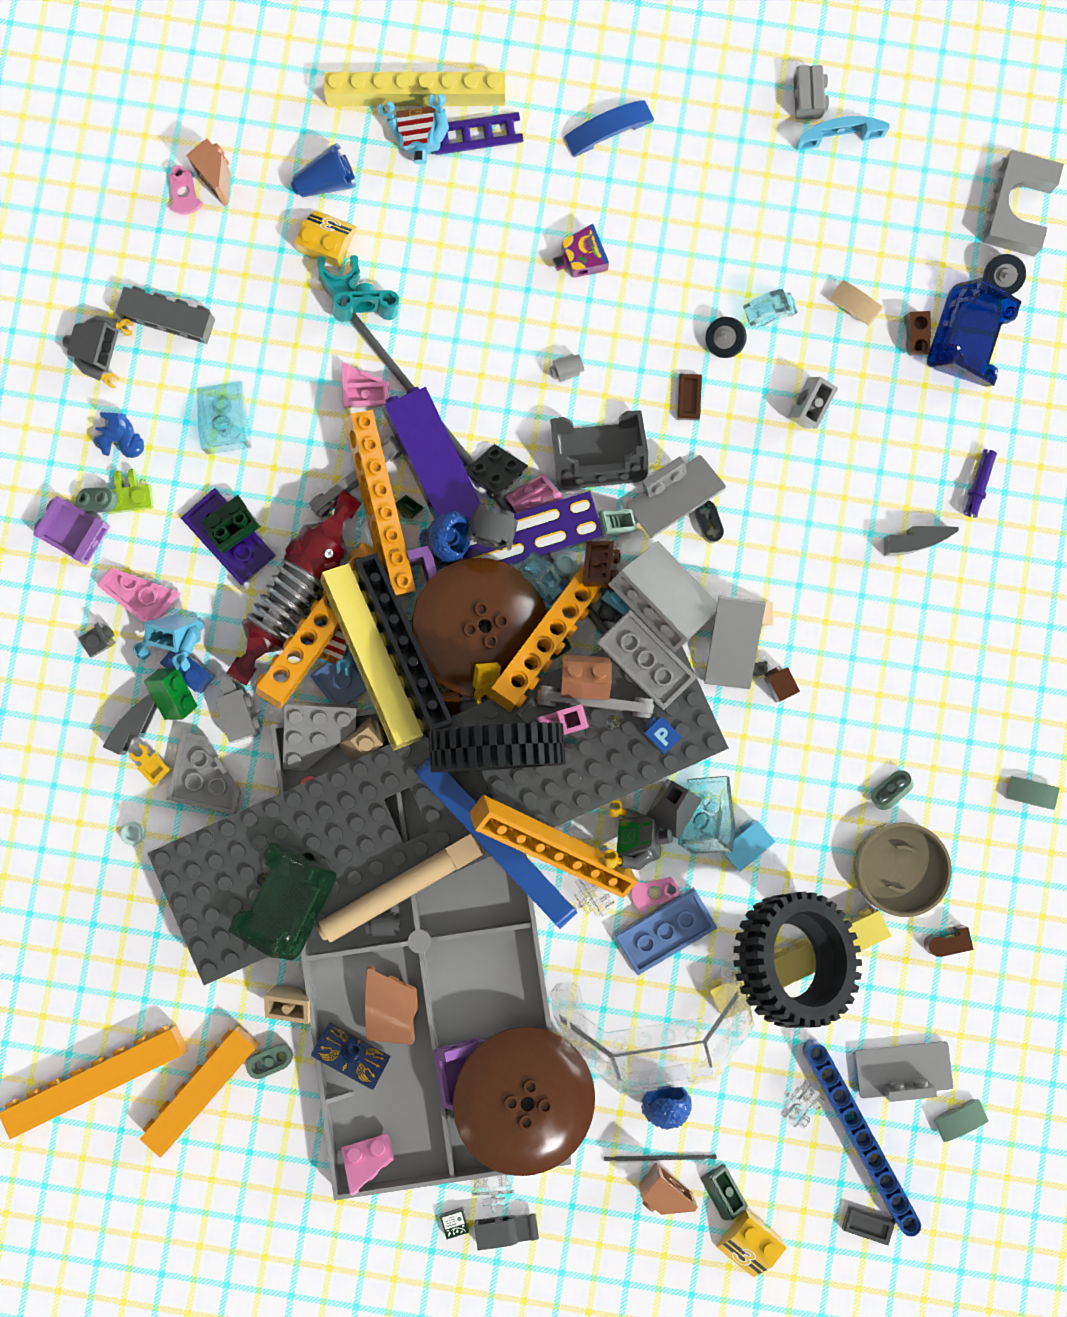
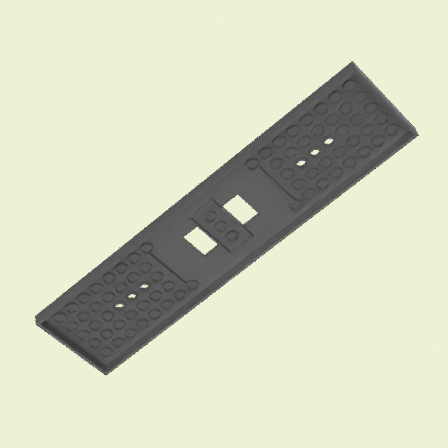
[147,628,729,986]

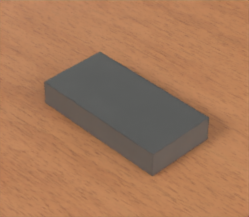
[842,1205,895,1246]

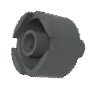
[466,504,518,551]

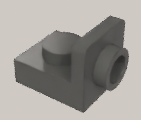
[78,622,116,658]

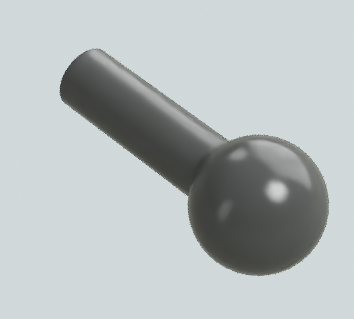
[598,603,622,623]

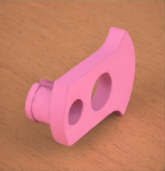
[169,165,203,215]
[631,877,679,913]

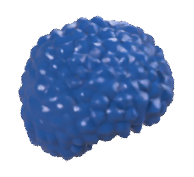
[427,511,470,562]
[641,1081,692,1130]

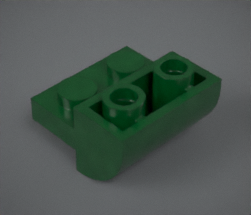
[201,495,261,554]

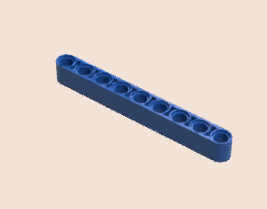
[414,757,578,930]
[802,1039,922,1237]

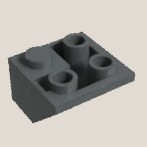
[645,779,702,839]

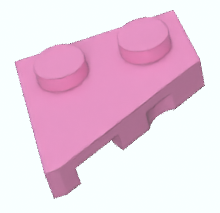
[342,363,389,408]
[505,473,563,513]
[341,1134,394,1196]

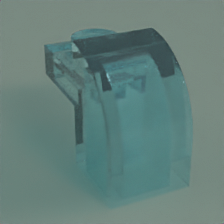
[743,289,798,327]

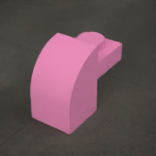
[537,704,589,735]

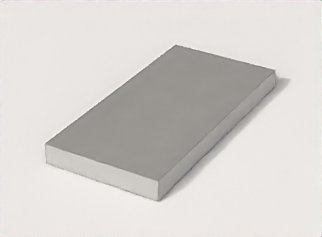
[704,596,766,689]
[596,609,697,711]

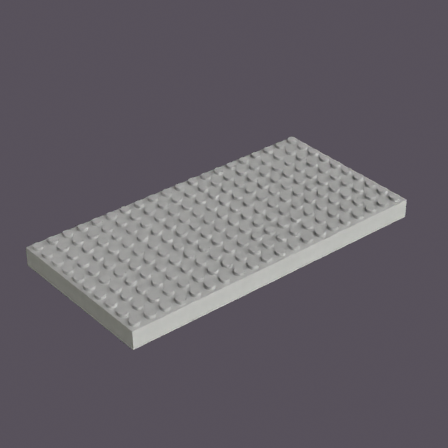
[270,696,572,1201]

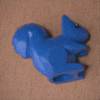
[93,412,145,458]

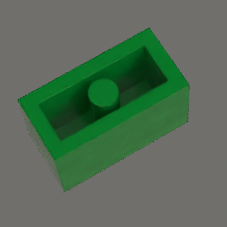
[144,668,198,720]

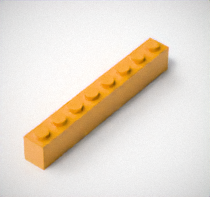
[469,795,638,898]
[0,1024,188,1140]

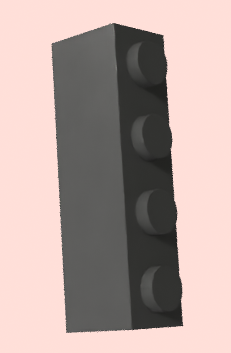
[115,286,216,344]

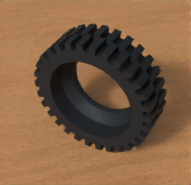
[428,722,566,772]
[733,891,862,1028]

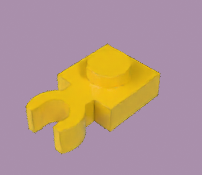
[472,662,501,704]
[129,744,172,786]

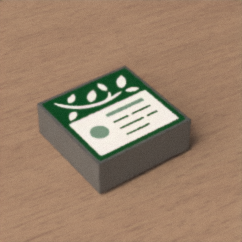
[440,1207,470,1240]

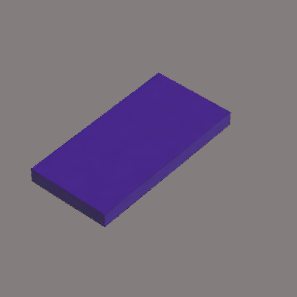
[181,488,276,586]

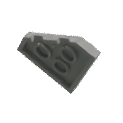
[283,701,357,770]
[166,731,241,815]

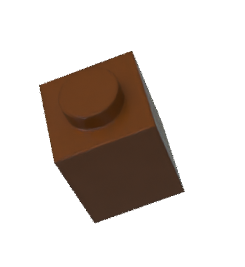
[764,665,800,703]

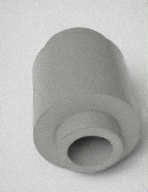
[549,353,585,382]

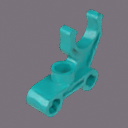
[317,255,400,322]

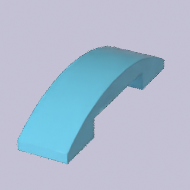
[796,116,890,150]

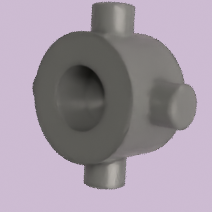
[753,660,769,678]

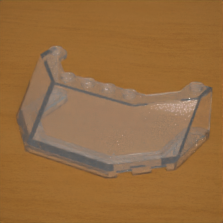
[550,954,755,1096]

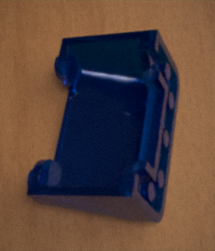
[927,278,1022,387]

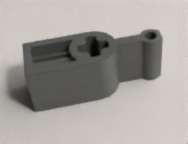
[474,1213,539,1251]

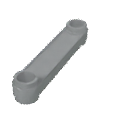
[309,435,403,519]
[536,685,654,719]

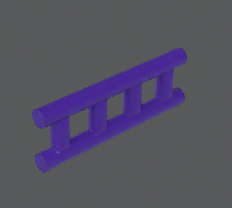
[435,111,524,155]

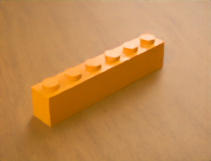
[140,1025,260,1158]

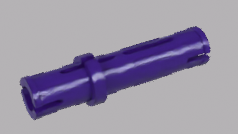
[963,449,998,518]

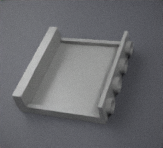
[608,541,717,653]

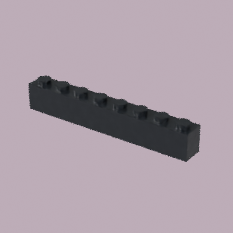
[353,553,453,738]

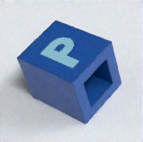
[642,716,682,754]

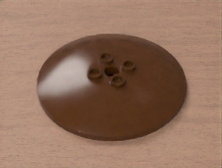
[412,558,547,698]
[452,1026,595,1176]

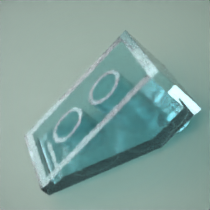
[197,381,252,455]
[678,775,736,854]

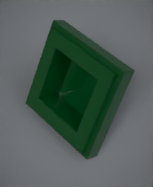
[395,495,424,519]

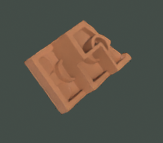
[365,966,418,1045]

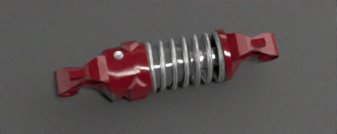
[226,490,362,686]

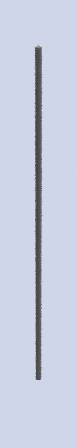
[322,285,609,635]

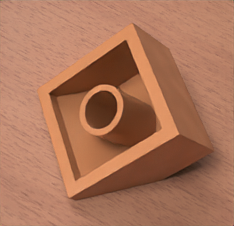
[186,138,231,207]
[561,655,612,700]
[639,1163,698,1215]

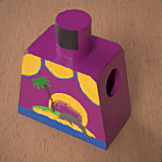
[552,224,609,278]

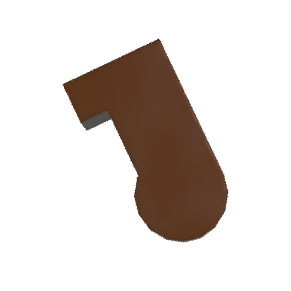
[904,311,931,355]
[924,924,974,957]

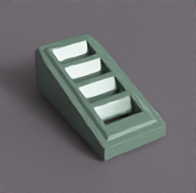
[598,509,637,535]

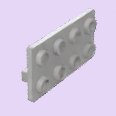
[626,455,726,538]
[854,1041,954,1102]

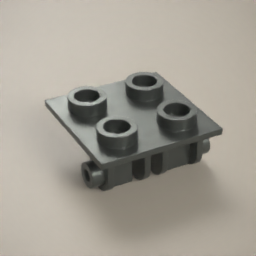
[466,444,528,499]

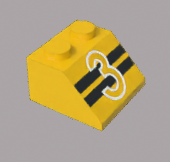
[294,210,357,268]
[716,1209,787,1277]

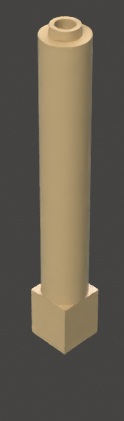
[317,833,483,943]

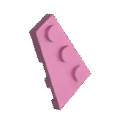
[97,568,182,623]

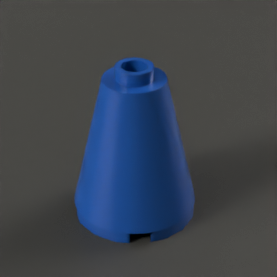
[291,143,357,198]

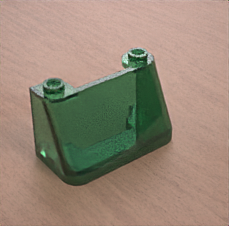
[228,842,337,960]

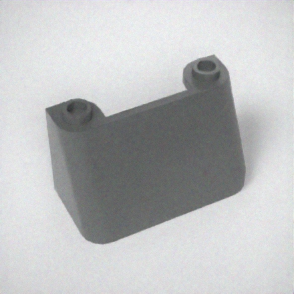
[550,410,649,489]

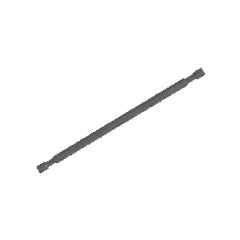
[604,1154,717,1161]

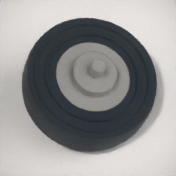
[983,254,1026,296]
[705,316,747,358]

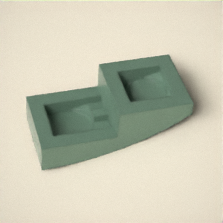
[1006,776,1060,811]
[934,1099,989,1142]

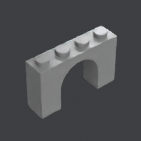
[982,150,1064,257]

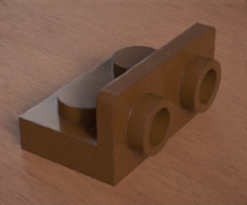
[582,541,621,592]

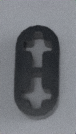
[695,501,724,543]

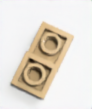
[830,279,883,326]

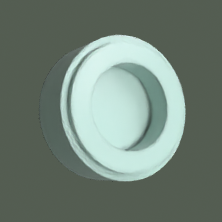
[553,553,577,577]
[120,822,145,845]

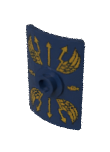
[311,1023,391,1090]

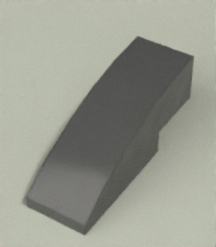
[884,526,959,556]
[103,694,158,755]

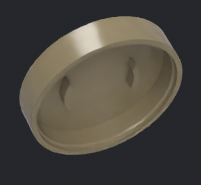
[854,822,952,917]

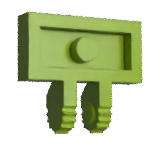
[106,469,154,514]

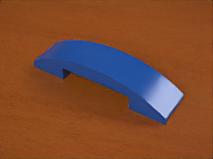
[564,100,655,157]

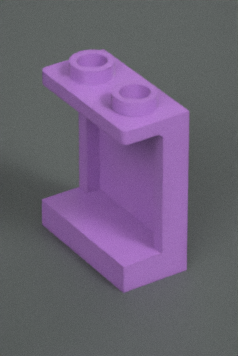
[33,496,110,565]
[407,545,437,583]
[433,1038,484,1112]

